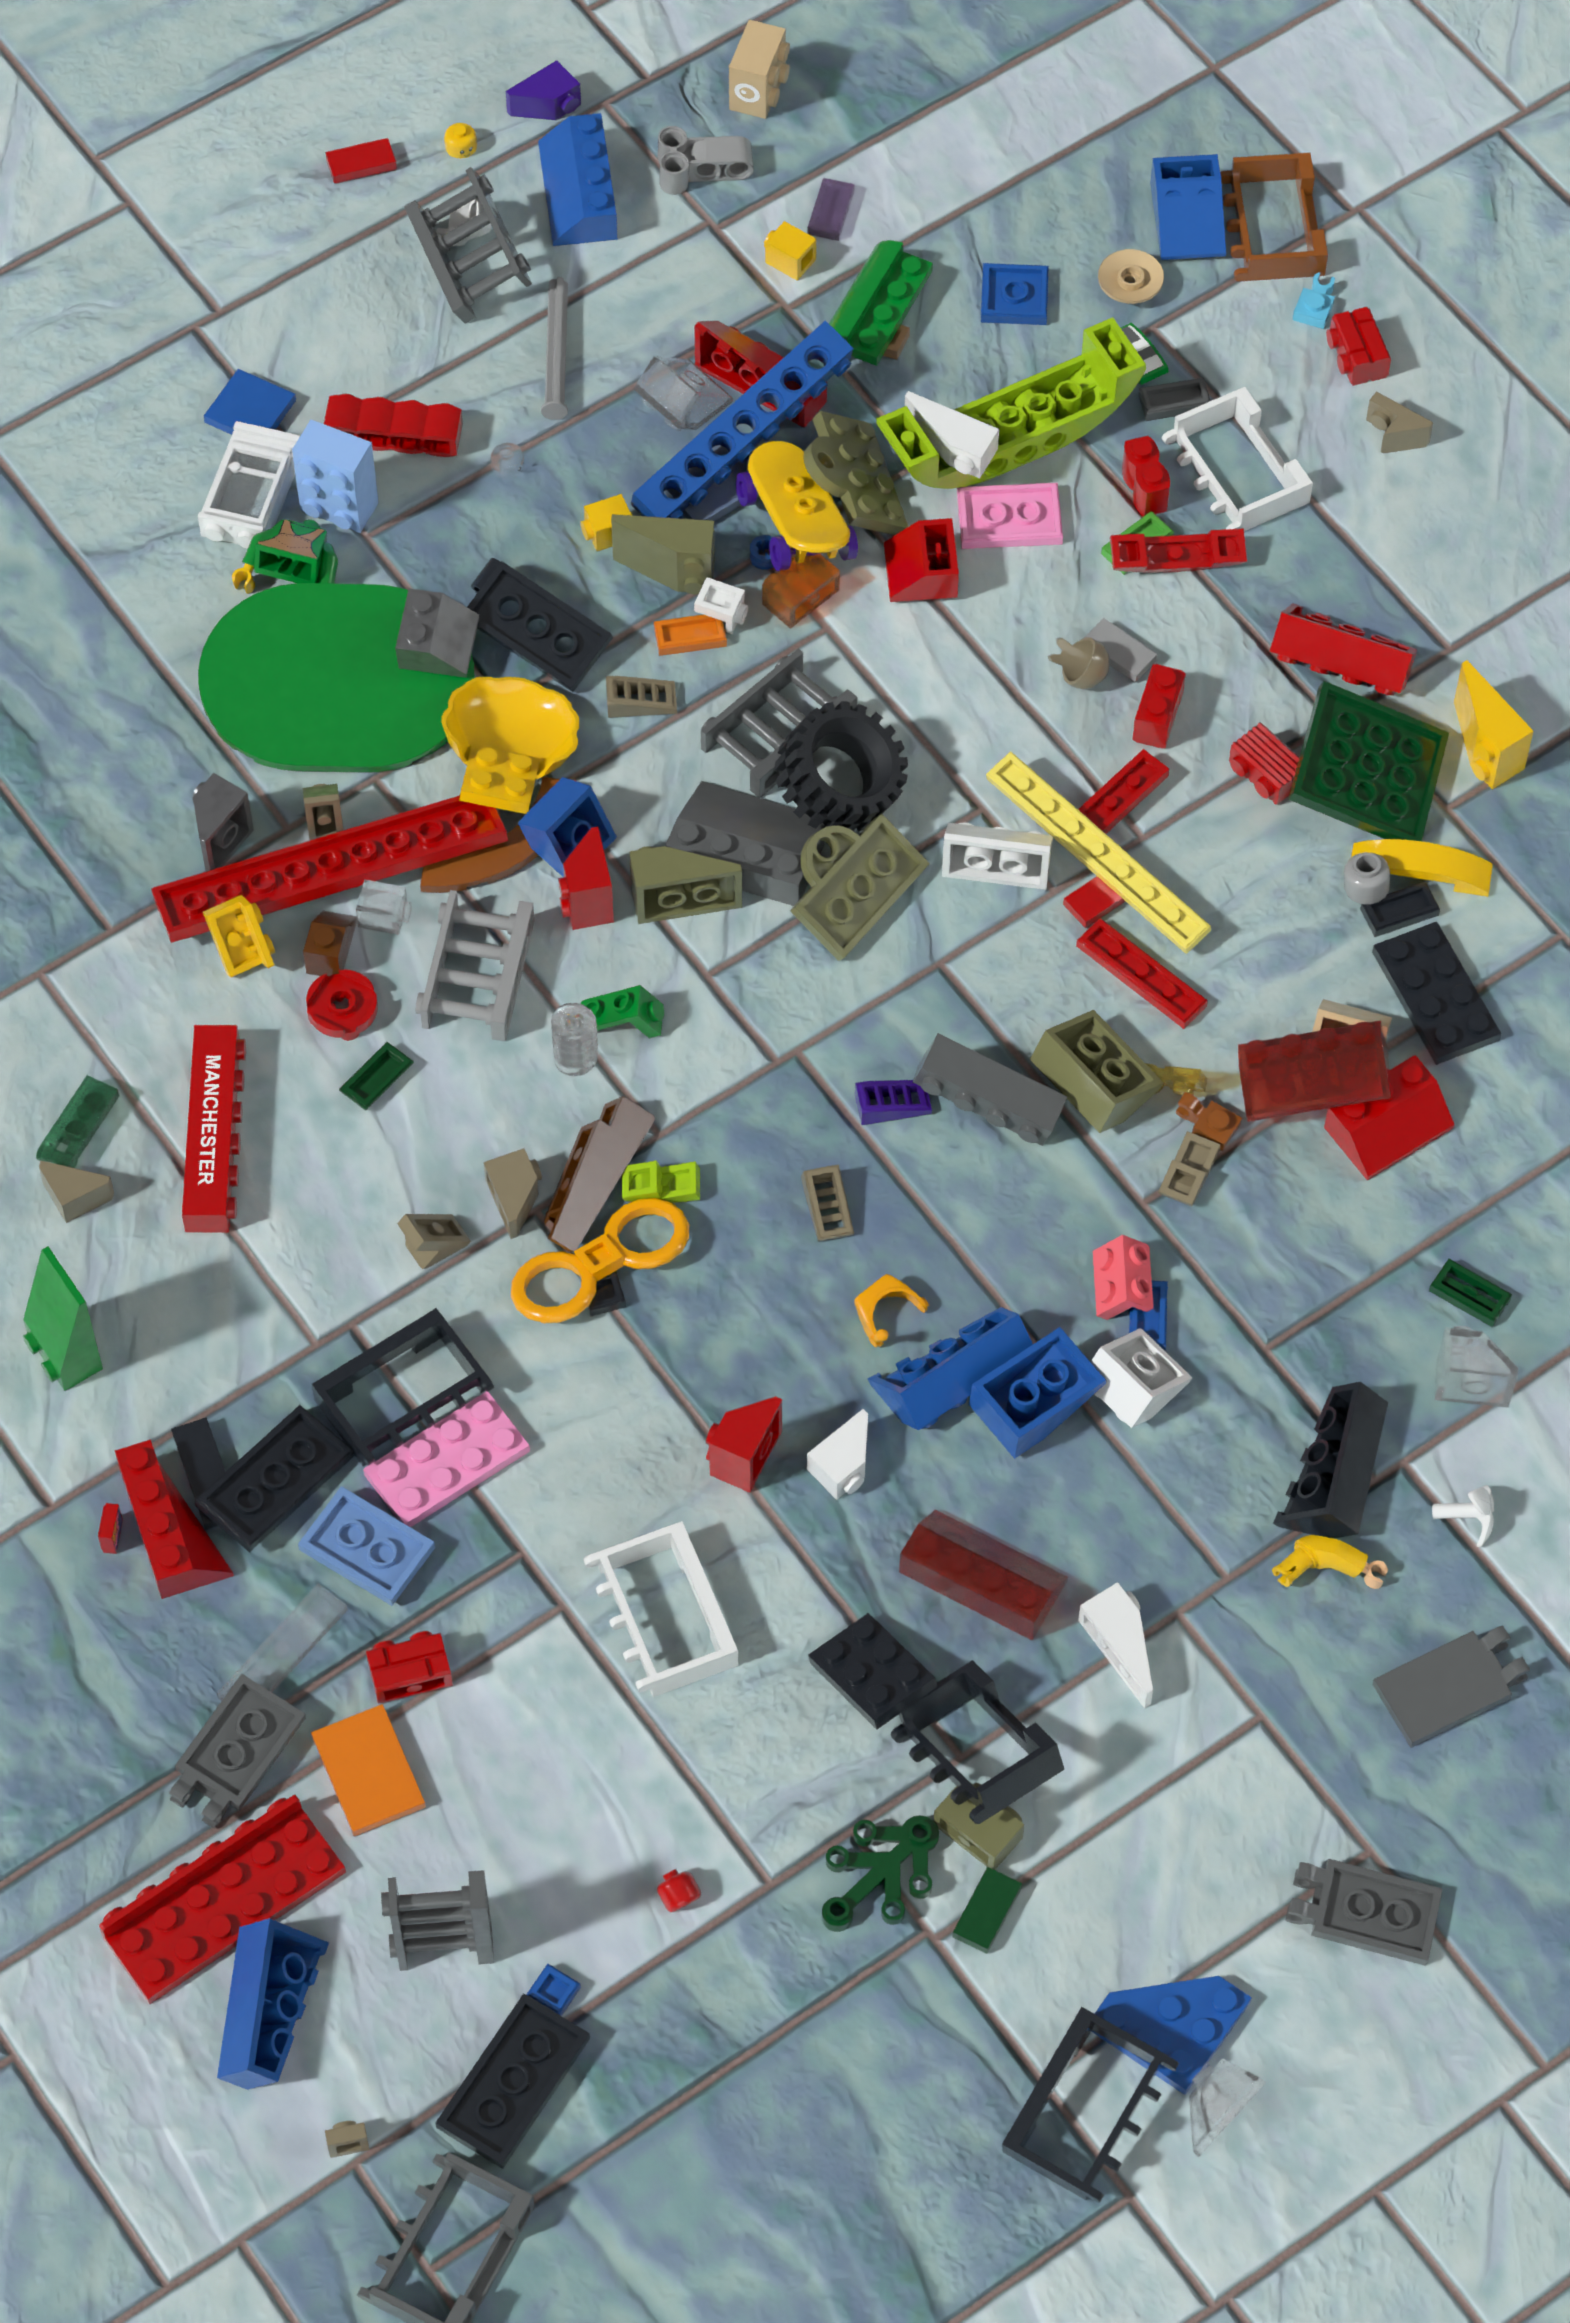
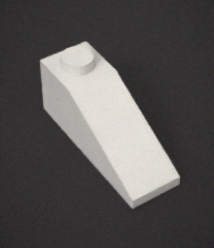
[905,391,999,479]
[1078,1582,1153,1709]

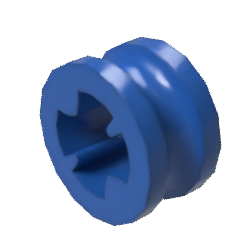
[750,535,774,570]

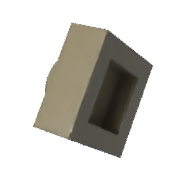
[325,2121,370,2158]

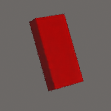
[325,138,397,184]
[1063,876,1126,928]

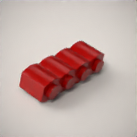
[324,393,463,457]

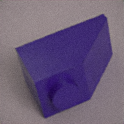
[505,60,581,120]

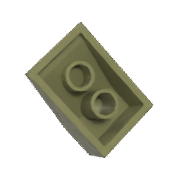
[611,514,715,595]
[629,846,742,924]

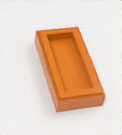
[654,614,727,656]

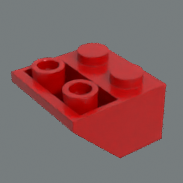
[884,518,959,602]

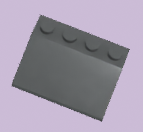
[665,781,825,906]

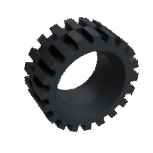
[775,701,908,832]

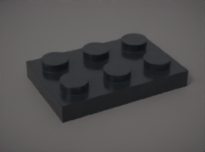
[808,1613,938,1730]

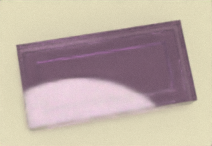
[807,178,855,241]

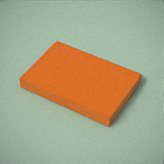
[311,1704,426,1837]

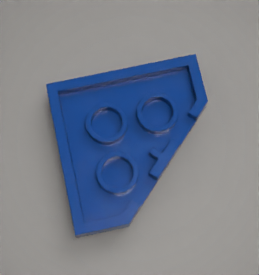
[1091,1976,1252,2095]

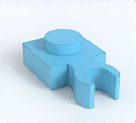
[1293,273,1335,329]

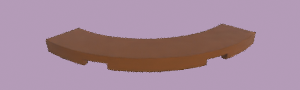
[420,777,577,893]

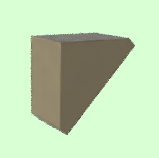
[39,1161,114,1223]

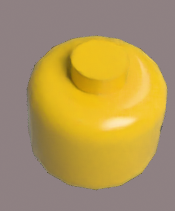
[444,123,477,159]

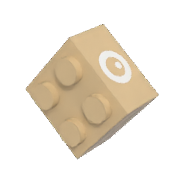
[729,19,790,119]

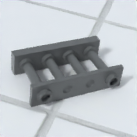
[404,167,532,324]
[701,648,858,798]
[381,1870,494,1971]

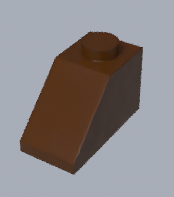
[303,911,357,976]

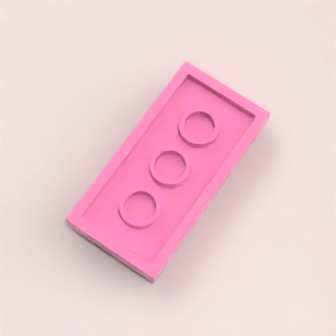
[363,1391,530,1527]

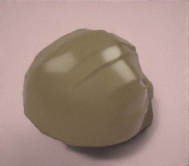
[1048,637,1110,689]

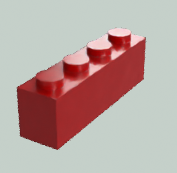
[694,320,827,428]
[1270,603,1417,696]
[115,1439,234,1599]

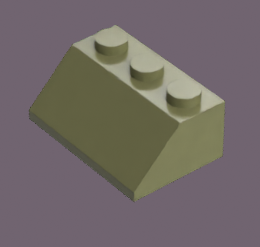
[1030,1010,1163,1133]

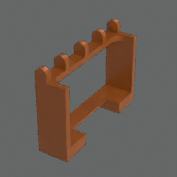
[1220,152,1328,282]

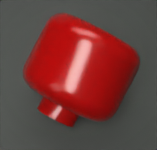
[657,1869,701,1912]

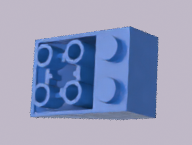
[1150,154,1226,260]

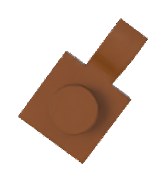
[1176,1092,1242,1151]

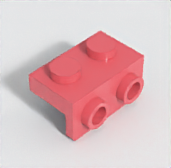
[1093,1235,1153,1320]

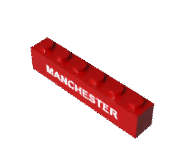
[182,1025,246,1233]

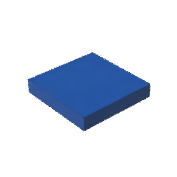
[981,263,1049,325]
[204,369,296,435]

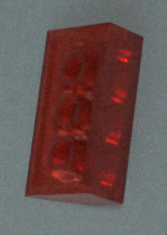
[1238,1020,1391,1122]
[899,1509,1068,1641]

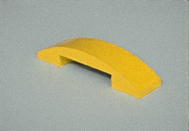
[1351,839,1493,897]

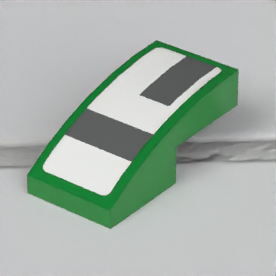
[1121,322,1169,385]

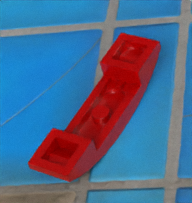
[1110,528,1247,573]

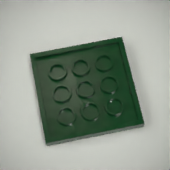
[1288,681,1449,841]

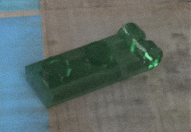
[36,1075,119,1168]

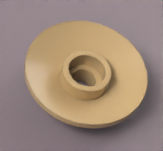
[1098,249,1164,304]

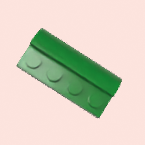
[829,240,933,366]

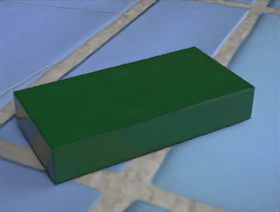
[952,1867,1022,1954]

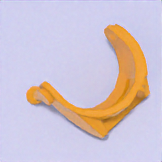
[854,1274,929,1347]

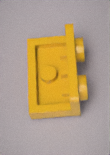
[203,895,275,978]

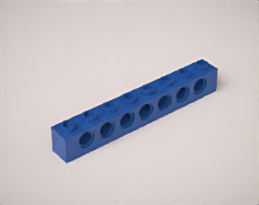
[631,320,853,519]

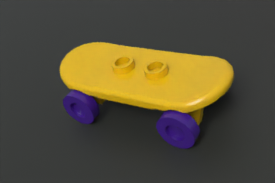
[736,441,858,571]

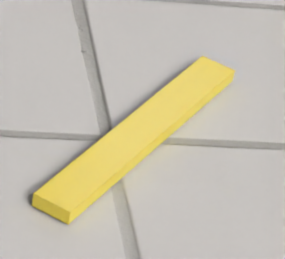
[986,751,1211,954]

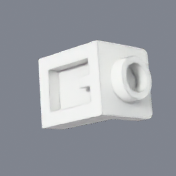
[694,577,748,634]

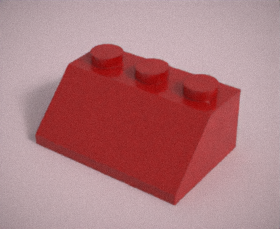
[1324,1055,1455,1180]

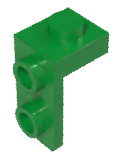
[578,985,664,1038]

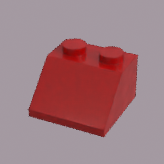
[558,827,614,930]
[706,1396,782,1493]

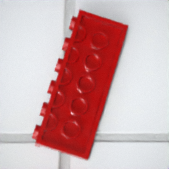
[99,1794,346,2004]

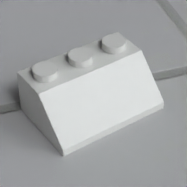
[942,823,1053,890]

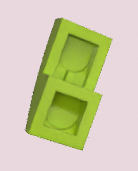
[622,1160,700,1203]

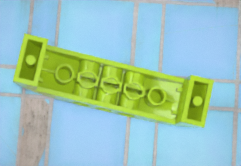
[876,317,1146,489]

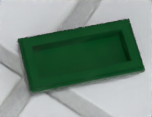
[339,1042,414,1111]

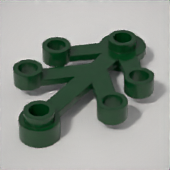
[822,1815,939,1932]

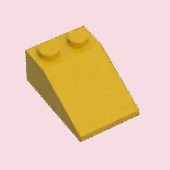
[1454,660,1534,790]

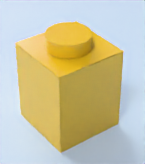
[764,221,816,281]
[580,494,632,552]

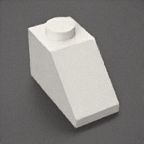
[807,1409,868,1500]

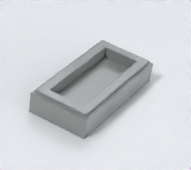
[1084,618,1157,683]

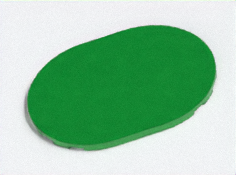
[198,583,475,773]

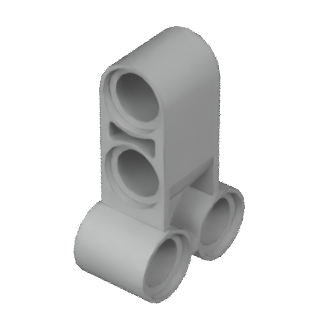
[658,126,754,195]

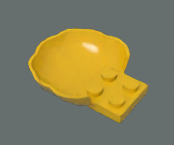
[441,677,579,814]

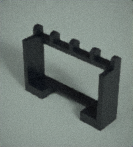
[312,1308,494,1466]
[891,1660,1065,1824]
[1002,2007,1179,2203]

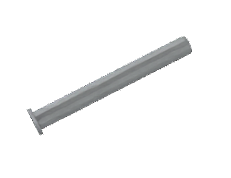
[541,277,568,420]

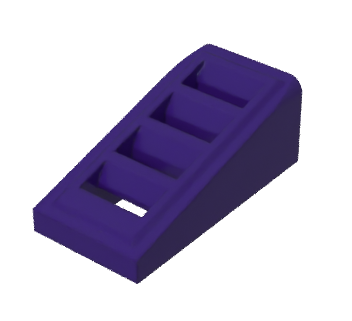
[855,1080,932,1125]

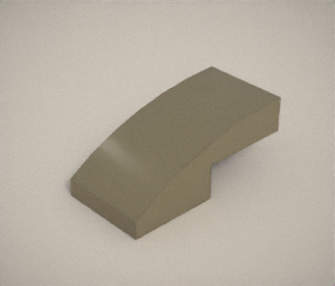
[1158,1131,1221,1207]

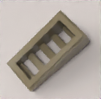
[606,676,677,718]
[801,1164,854,1242]

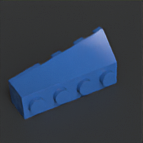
[867,1307,1033,1430]
[217,1918,329,2090]

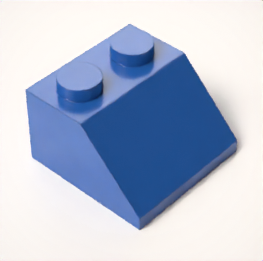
[518,777,617,877]

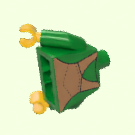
[232,519,338,594]

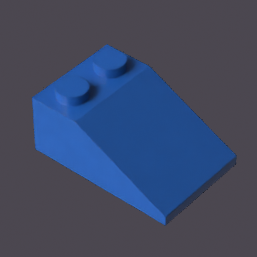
[969,1327,1106,1459]

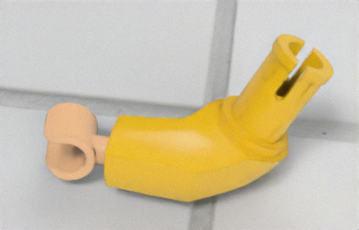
[1272,1535,1388,1589]

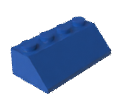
[538,113,618,246]

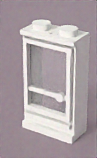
[198,421,300,549]

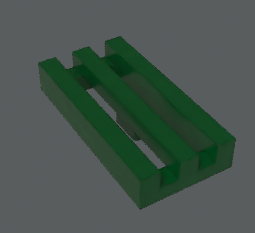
[1429,1259,1512,1328]

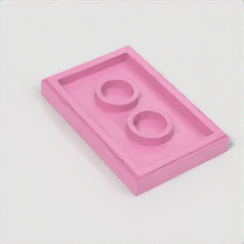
[957,483,1063,549]

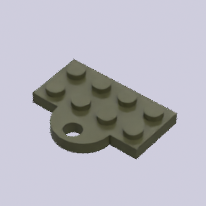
[803,411,908,535]
[790,813,930,961]

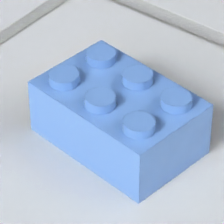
[292,420,379,533]

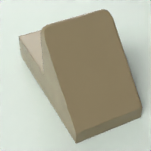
[1366,391,1433,453]
[397,1214,471,1269]

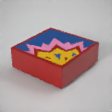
[98,1503,123,1554]

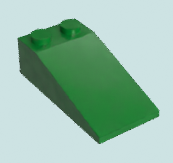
[23,1246,103,1391]

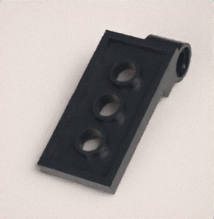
[467,558,613,692]

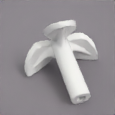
[1432,1485,1494,1547]

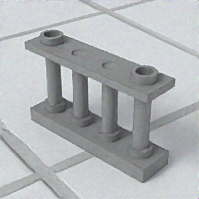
[415,890,535,1041]

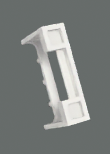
[1162,387,1313,532]
[583,1521,738,1697]

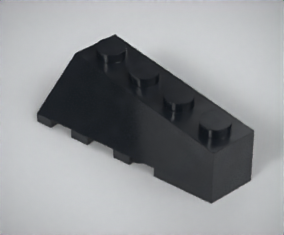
[1273,1381,1388,1538]

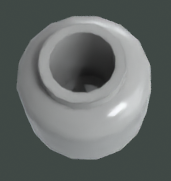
[1344,852,1390,905]

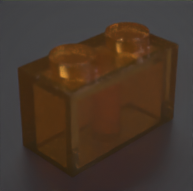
[762,554,840,629]

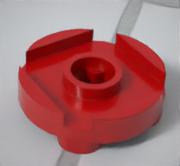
[306,969,378,1041]

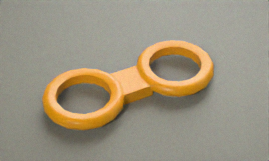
[511,1198,690,1324]

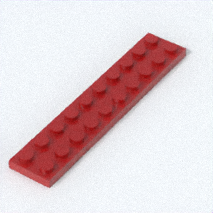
[151,795,508,943]

